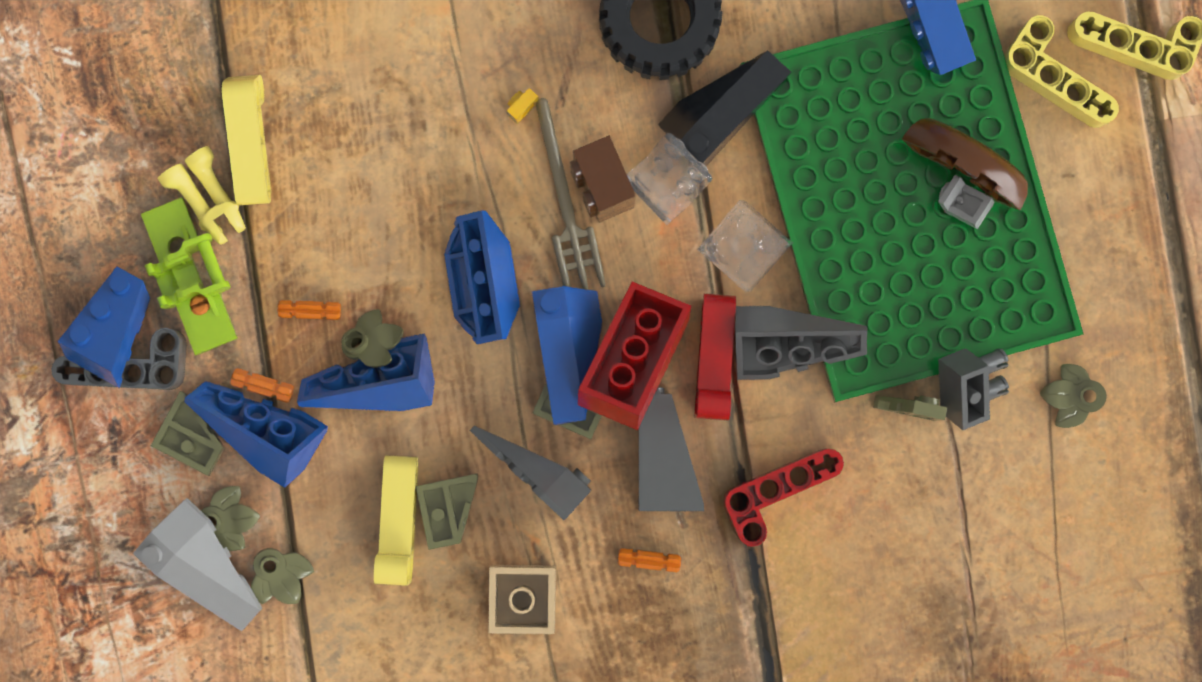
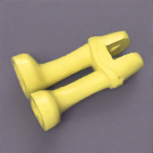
[157,146,246,245]

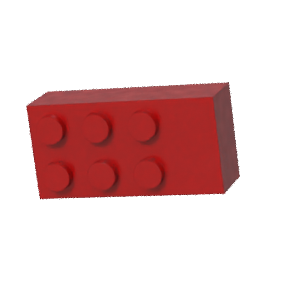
[578,281,691,431]

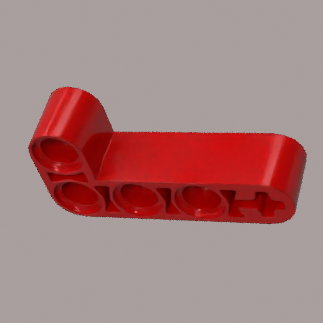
[694,293,736,421]
[723,448,844,547]

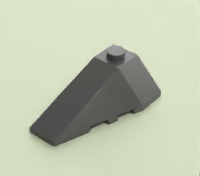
[735,306,867,380]
[470,426,591,520]

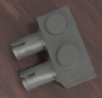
[938,348,1009,430]

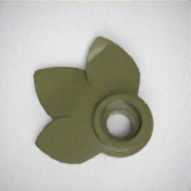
[341,309,404,368]
[1040,364,1107,428]
[201,486,260,551]
[251,548,314,604]

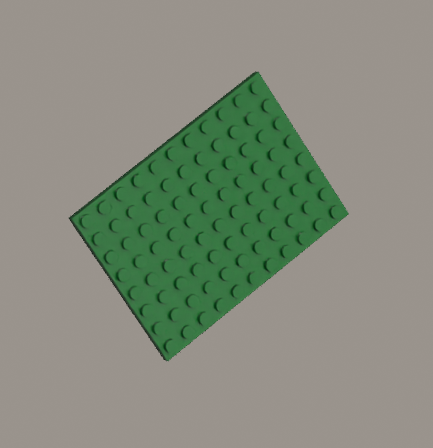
[740,0,1084,403]

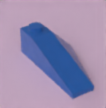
[532,286,602,425]
[297,333,435,411]
[184,381,328,488]

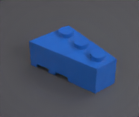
[900,0,976,75]
[57,266,151,389]

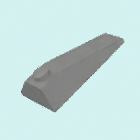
[133,498,262,631]

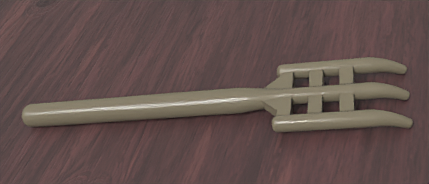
[536,98,605,290]

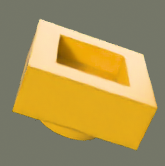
[507,88,539,124]

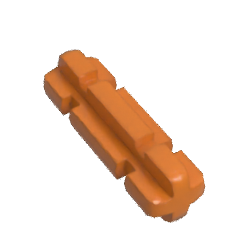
[277,300,341,320]
[230,368,294,403]
[618,548,681,573]

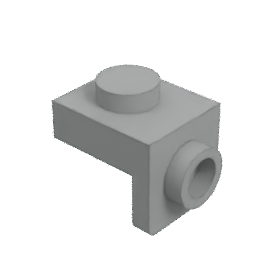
[939,175,995,229]

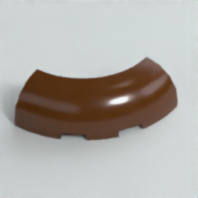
[902,118,1028,210]

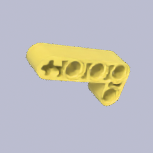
[1067,11,1202,80]
[1004,15,1119,128]
[222,75,271,206]
[374,455,418,586]

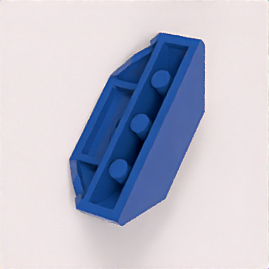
[444,210,520,344]

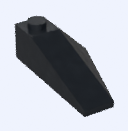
[658,50,792,168]

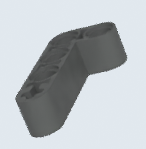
[51,328,187,390]

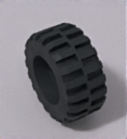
[599,0,723,80]

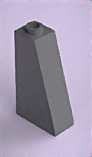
[638,388,704,511]

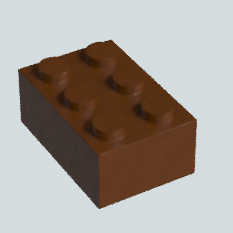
[570,135,636,223]

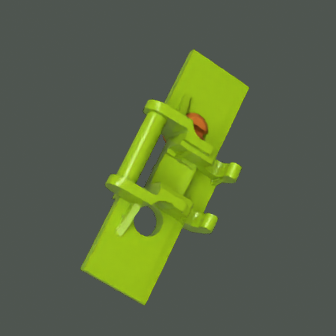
[141,197,238,356]

